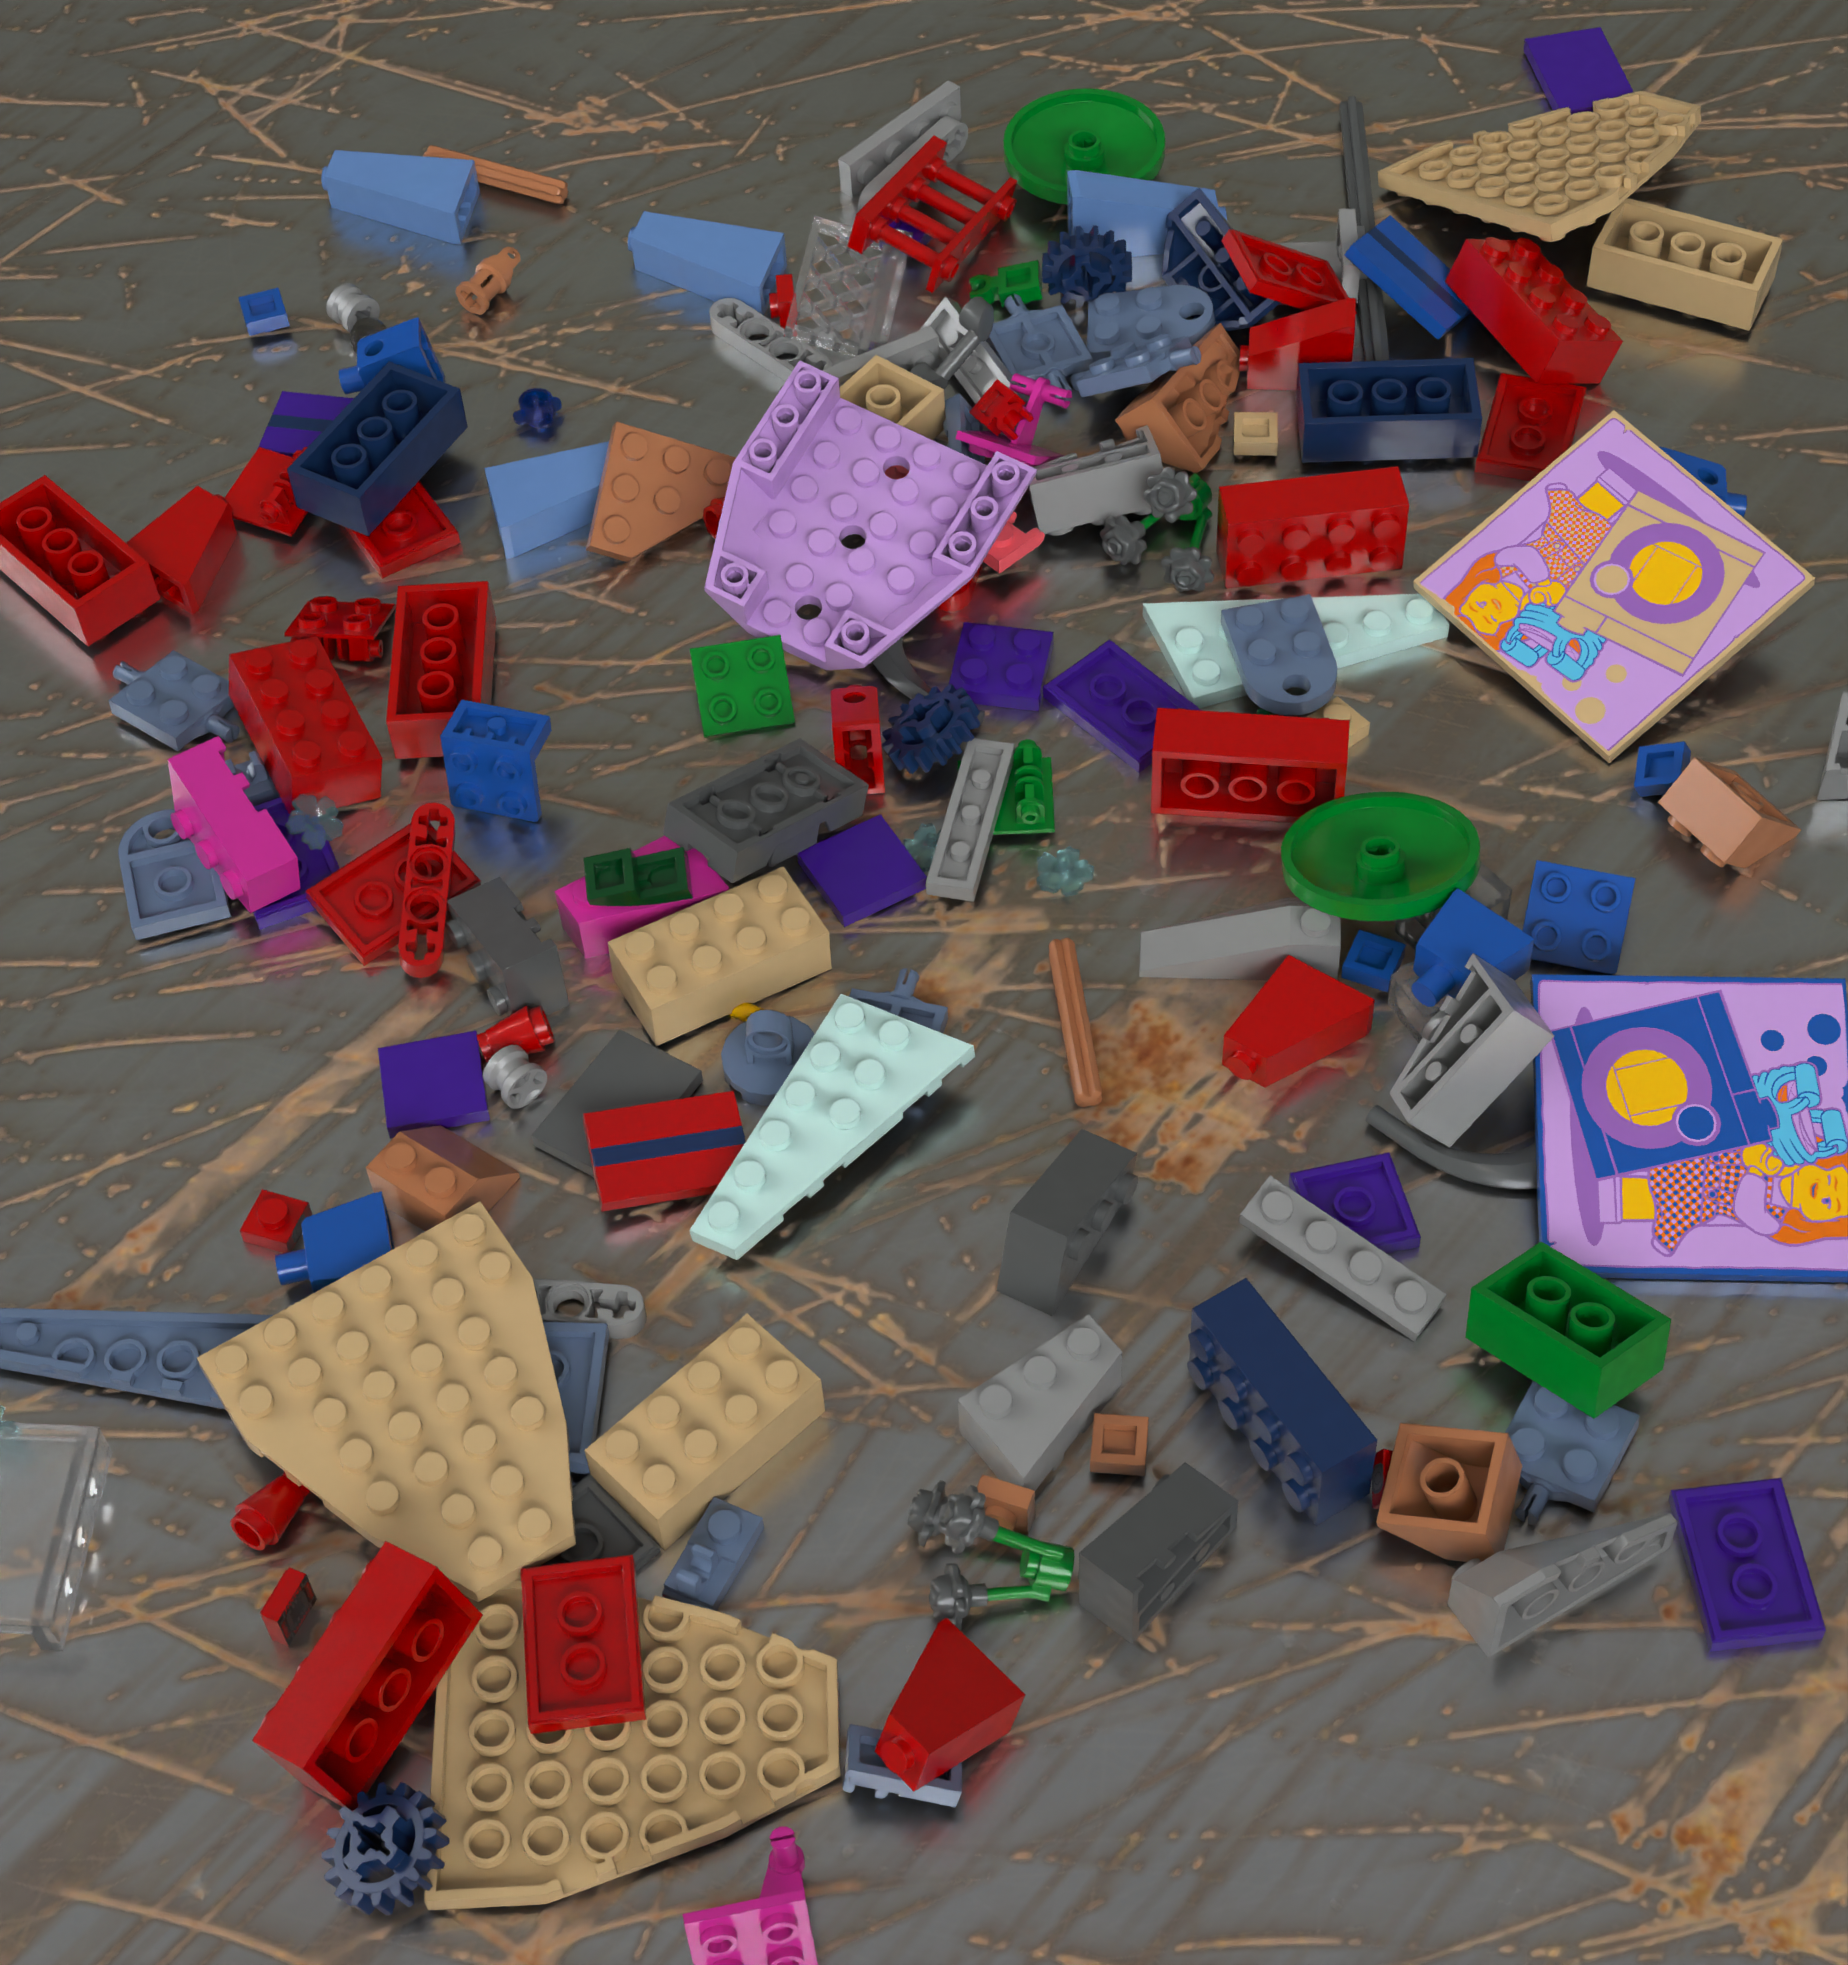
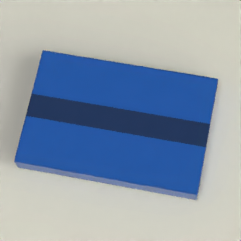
[1344,215,1472,340]

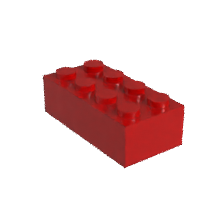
[1445,237,1623,384]
[1216,466,1409,589]
[0,475,160,646]
[386,581,496,759]
[229,636,383,818]
[1151,708,1350,823]
[251,1541,483,1811]

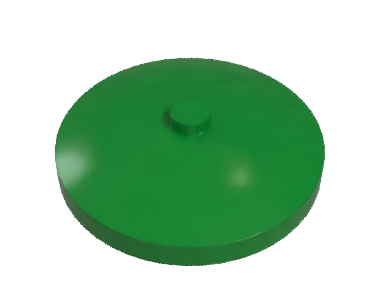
[1004,88,1165,205]
[1281,792,1480,921]

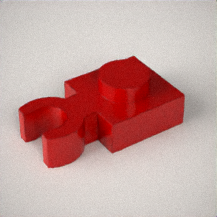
[969,380,1033,440]

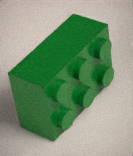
[1465,1241,1671,1419]

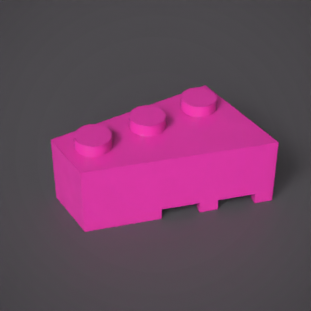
[168,736,301,913]
[555,836,729,959]

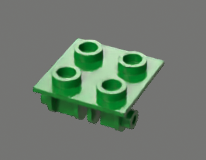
[690,635,795,738]
[957,739,1055,835]

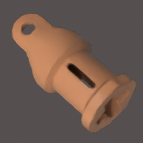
[455,247,520,315]

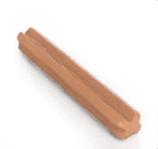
[423,145,569,205]
[1048,938,1102,1108]

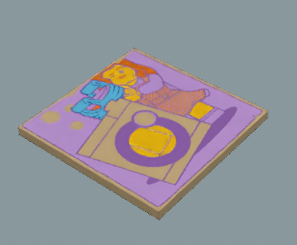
[1413,410,1815,763]

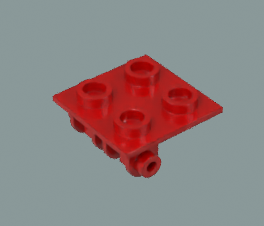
[225,447,308,537]
[284,596,396,662]

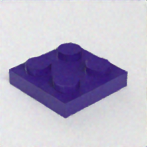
[949,622,1054,712]

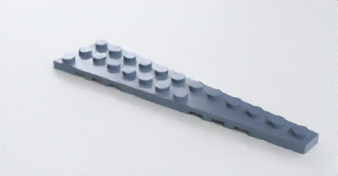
[0,1308,609,1475]

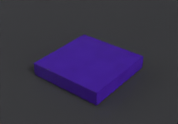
[797,814,927,927]
[378,1030,490,1138]
[1289,1152,1421,1254]

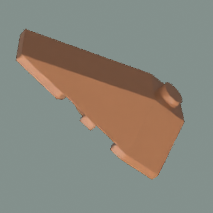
[1115,323,1240,473]

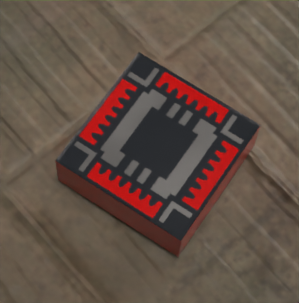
[260,1567,317,1646]

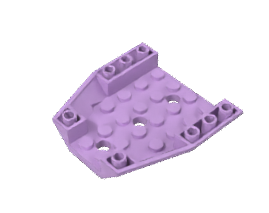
[704,360,1037,671]

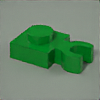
[969,260,1043,307]

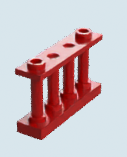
[847,135,1017,293]

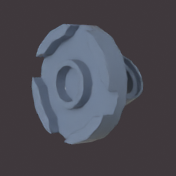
[721,1010,815,1107]

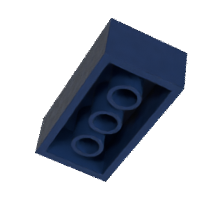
[1296,358,1482,463]
[287,362,468,536]
[1187,1278,1377,1526]

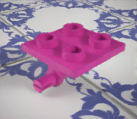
[955,373,1072,467]
[683,1826,818,1965]

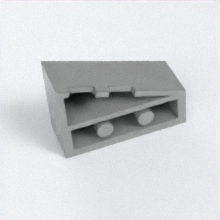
[958,1314,1122,1490]

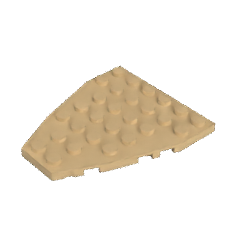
[1377,91,1701,242]
[197,1201,576,1602]
[424,1577,841,1910]

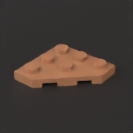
[586,422,736,562]

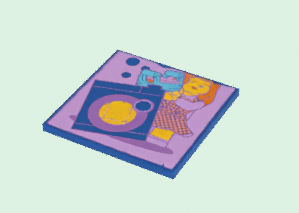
[1530,974,1848,1283]

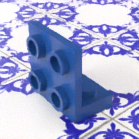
[440,699,552,822]
[1522,860,1636,975]

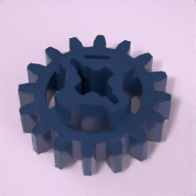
[1042,226,1132,308]
[882,684,980,774]
[322,1782,450,1915]

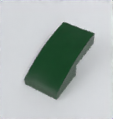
[583,847,693,906]

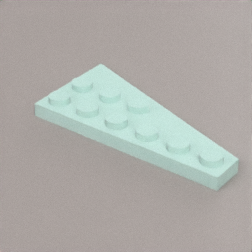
[1143,594,1449,708]
[689,994,975,1260]

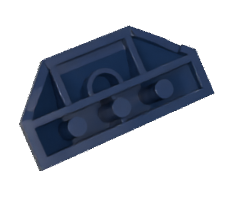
[1162,188,1280,331]

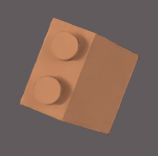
[1658,757,1801,869]
[365,1125,520,1231]
[1376,1423,1522,1562]

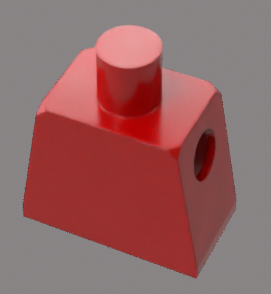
[830,685,885,794]

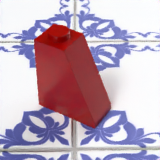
[1239,298,1356,391]
[126,485,237,615]
[1222,955,1375,1088]
[874,1618,1026,1792]

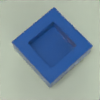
[238,287,290,336]
[1634,741,1691,797]
[1341,930,1406,993]

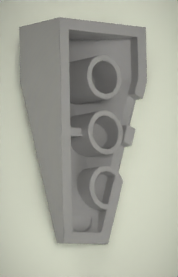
[1139,897,1341,980]
[1447,1513,1678,1658]

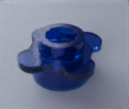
[513,388,562,429]

